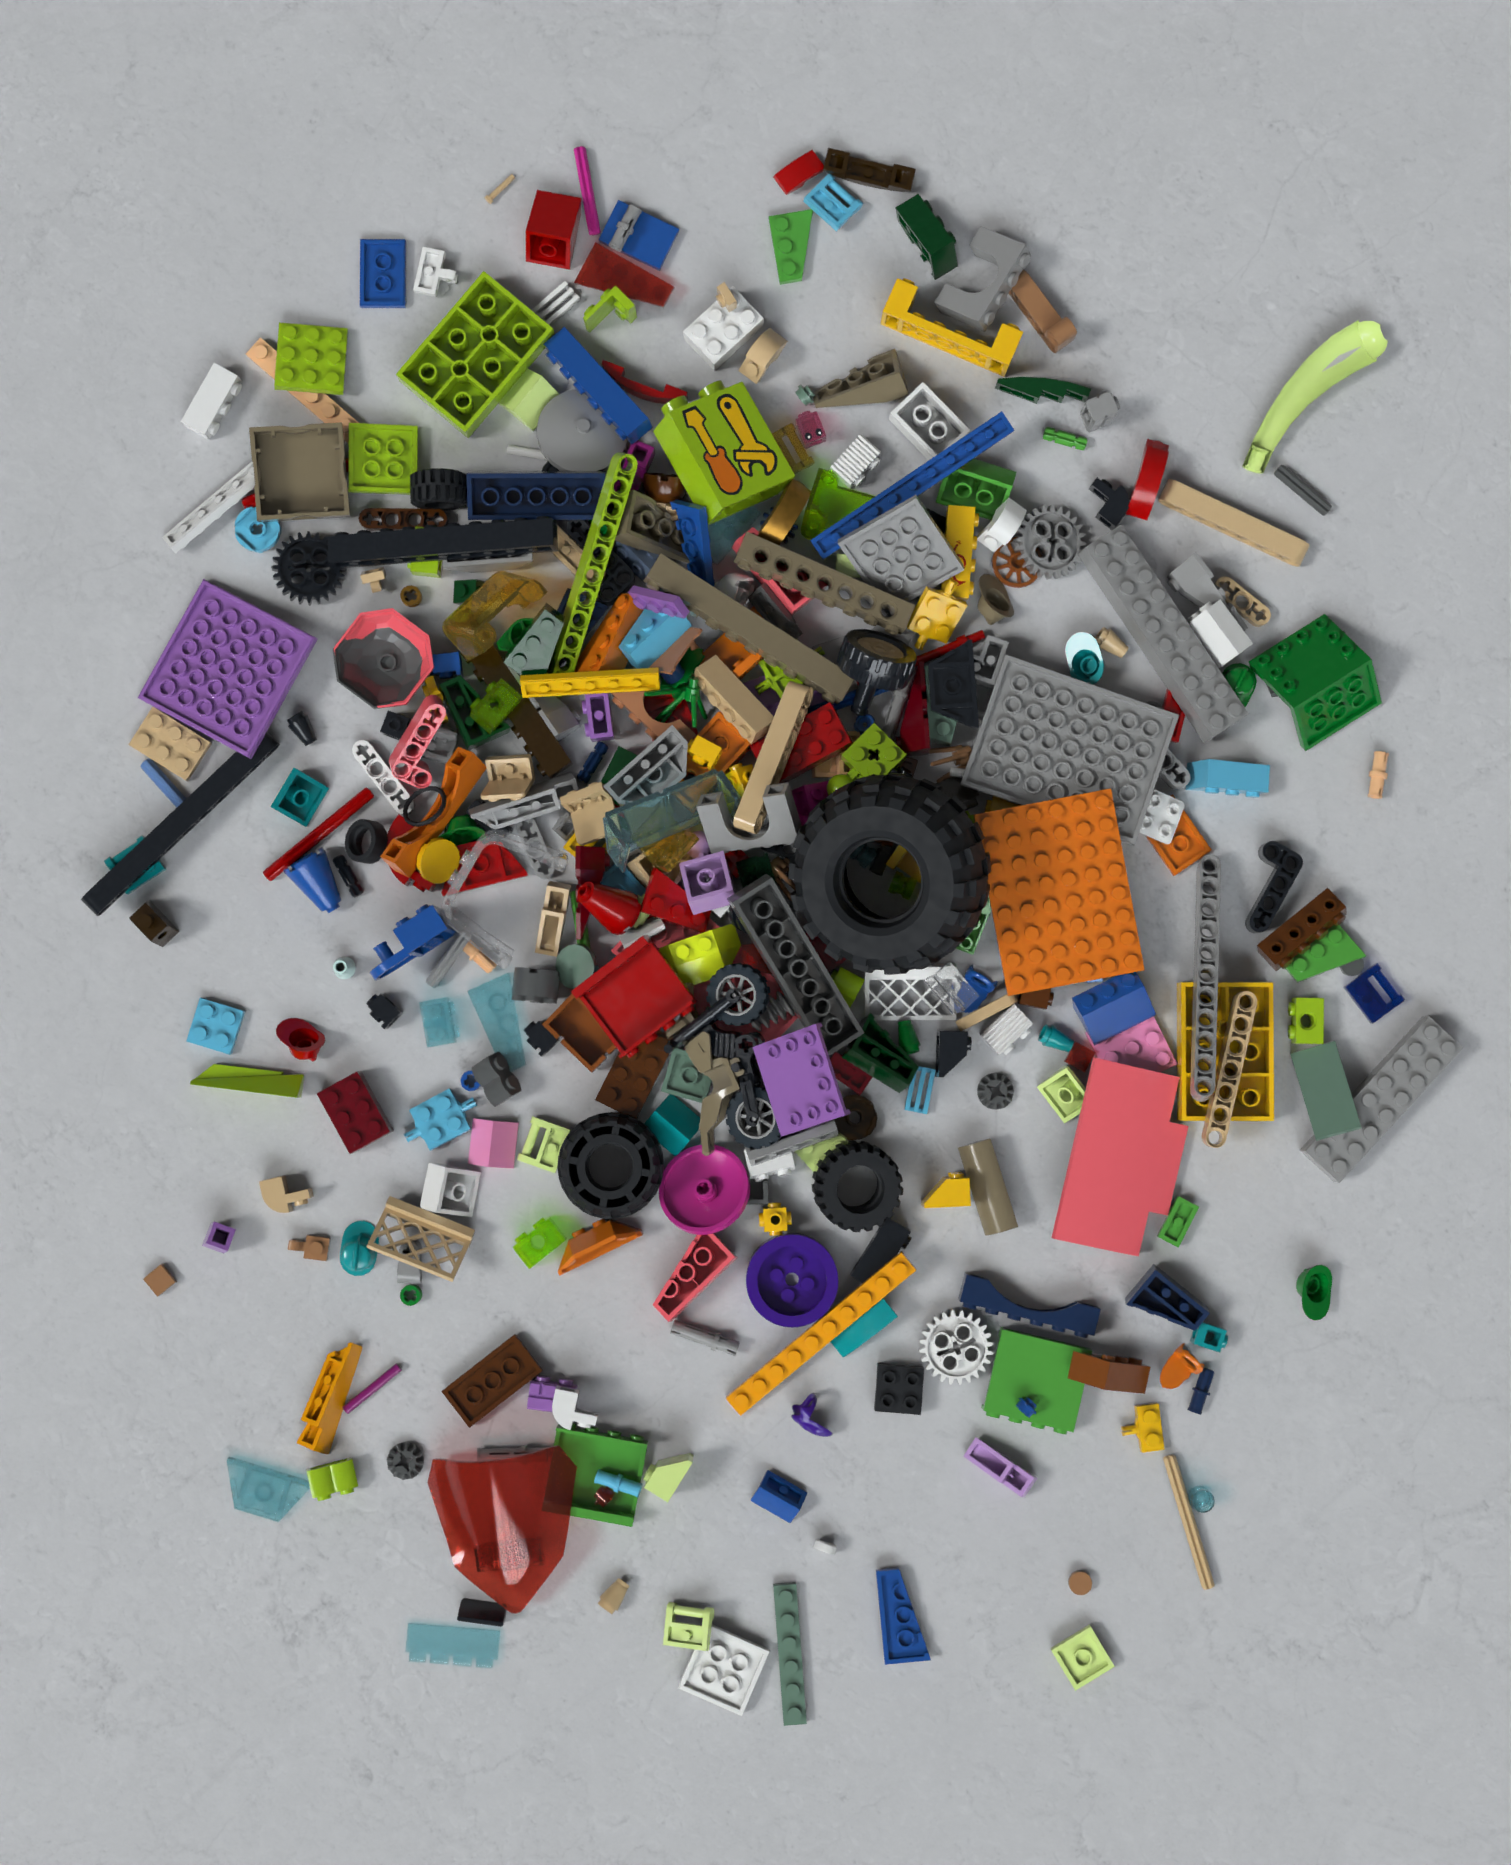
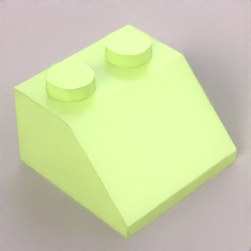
[643,1453,694,1503]

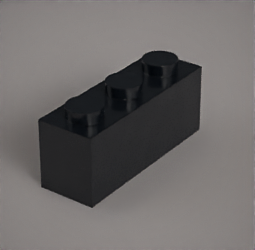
[850,1216,912,1283]

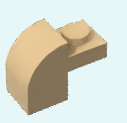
[738,328,788,384]
[259,1175,314,1213]

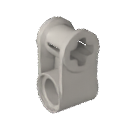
[397,1240,422,1284]

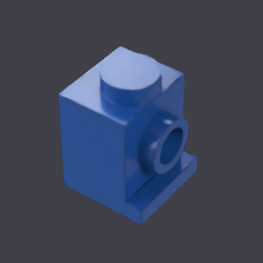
[430,652,463,679]

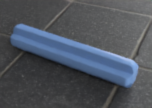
[140,758,186,808]

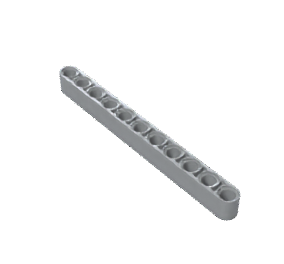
[1190,854,1221,1102]

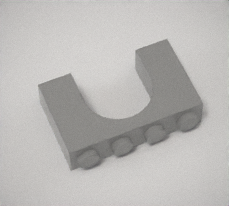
[934,226,1031,332]
[696,782,802,854]

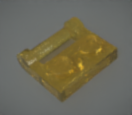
[772,423,815,474]

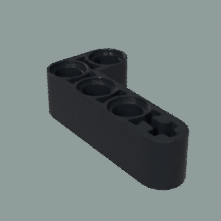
[566,520,635,606]
[1245,841,1303,933]

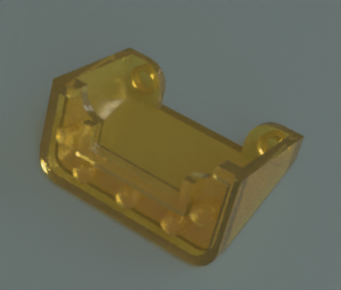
[442,571,548,661]

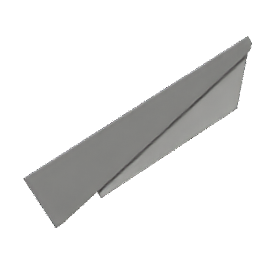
[468,772,579,830]

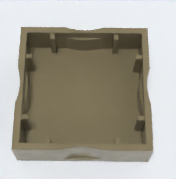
[249,422,350,522]

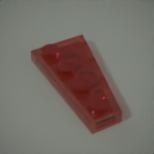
[574,242,675,308]

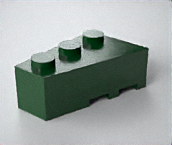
[439,675,511,751]

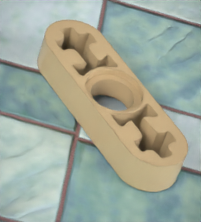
[1214,576,1271,627]
[955,994,1019,1032]

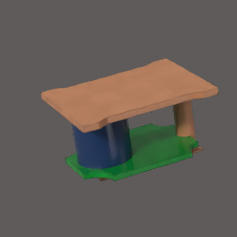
[649,627,705,688]

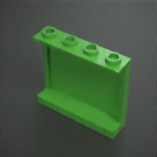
[981,1327,1092,1434]
[541,1423,648,1527]

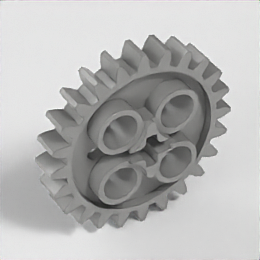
[1013,505,1086,580]

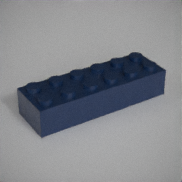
[467,471,606,520]

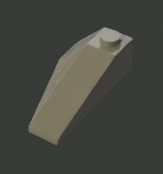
[615,490,690,563]

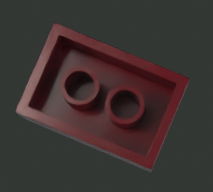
[317,1071,394,1154]

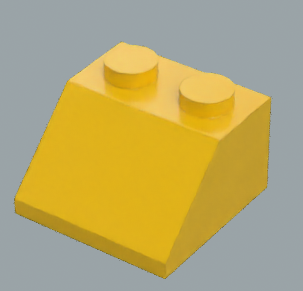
[921,1172,971,1208]

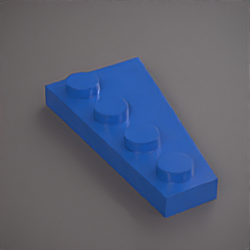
[670,500,715,587]
[876,1567,931,1665]

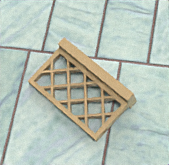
[367,1196,475,1282]

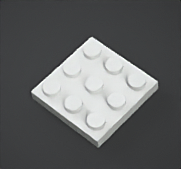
[678,1625,769,1716]

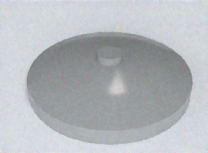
[537,389,627,471]

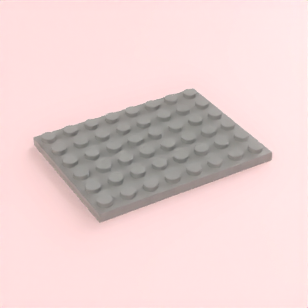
[960,654,1179,845]

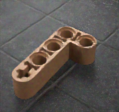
[1008,269,1077,353]

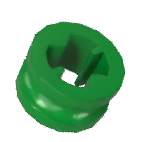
[400,1284,422,1306]

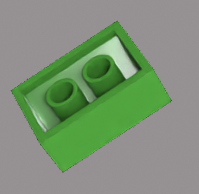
[936,459,1017,520]

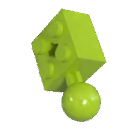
[827,723,907,796]

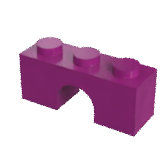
[608,440,655,509]

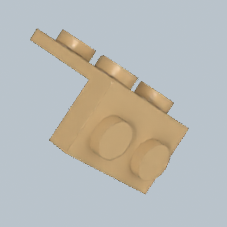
[480,754,535,802]
[560,782,620,846]

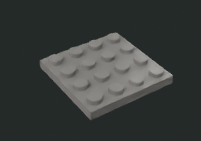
[838,495,964,614]

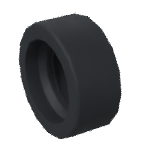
[345,819,388,864]

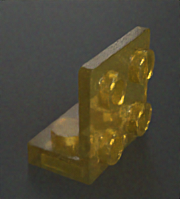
[630,805,699,872]

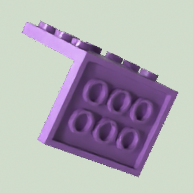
[753,1023,851,1137]

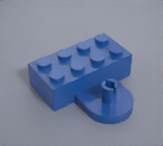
[370,904,458,981]

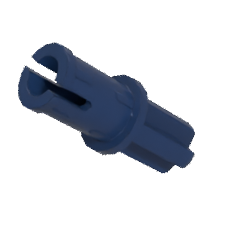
[1187,1368,1215,1415]

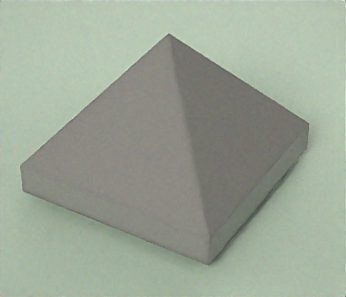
[552,812,575,841]

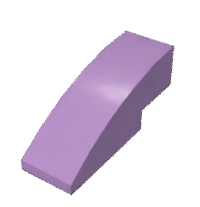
[964,1437,1037,1497]

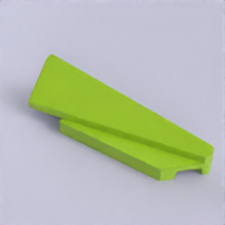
[190,1064,304,1098]

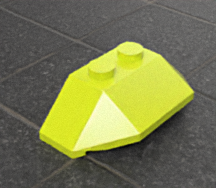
[659,924,741,985]

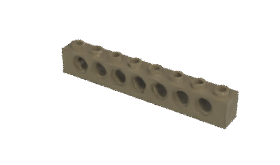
[734,532,915,635]

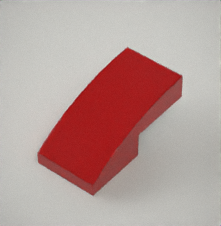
[773,150,824,195]

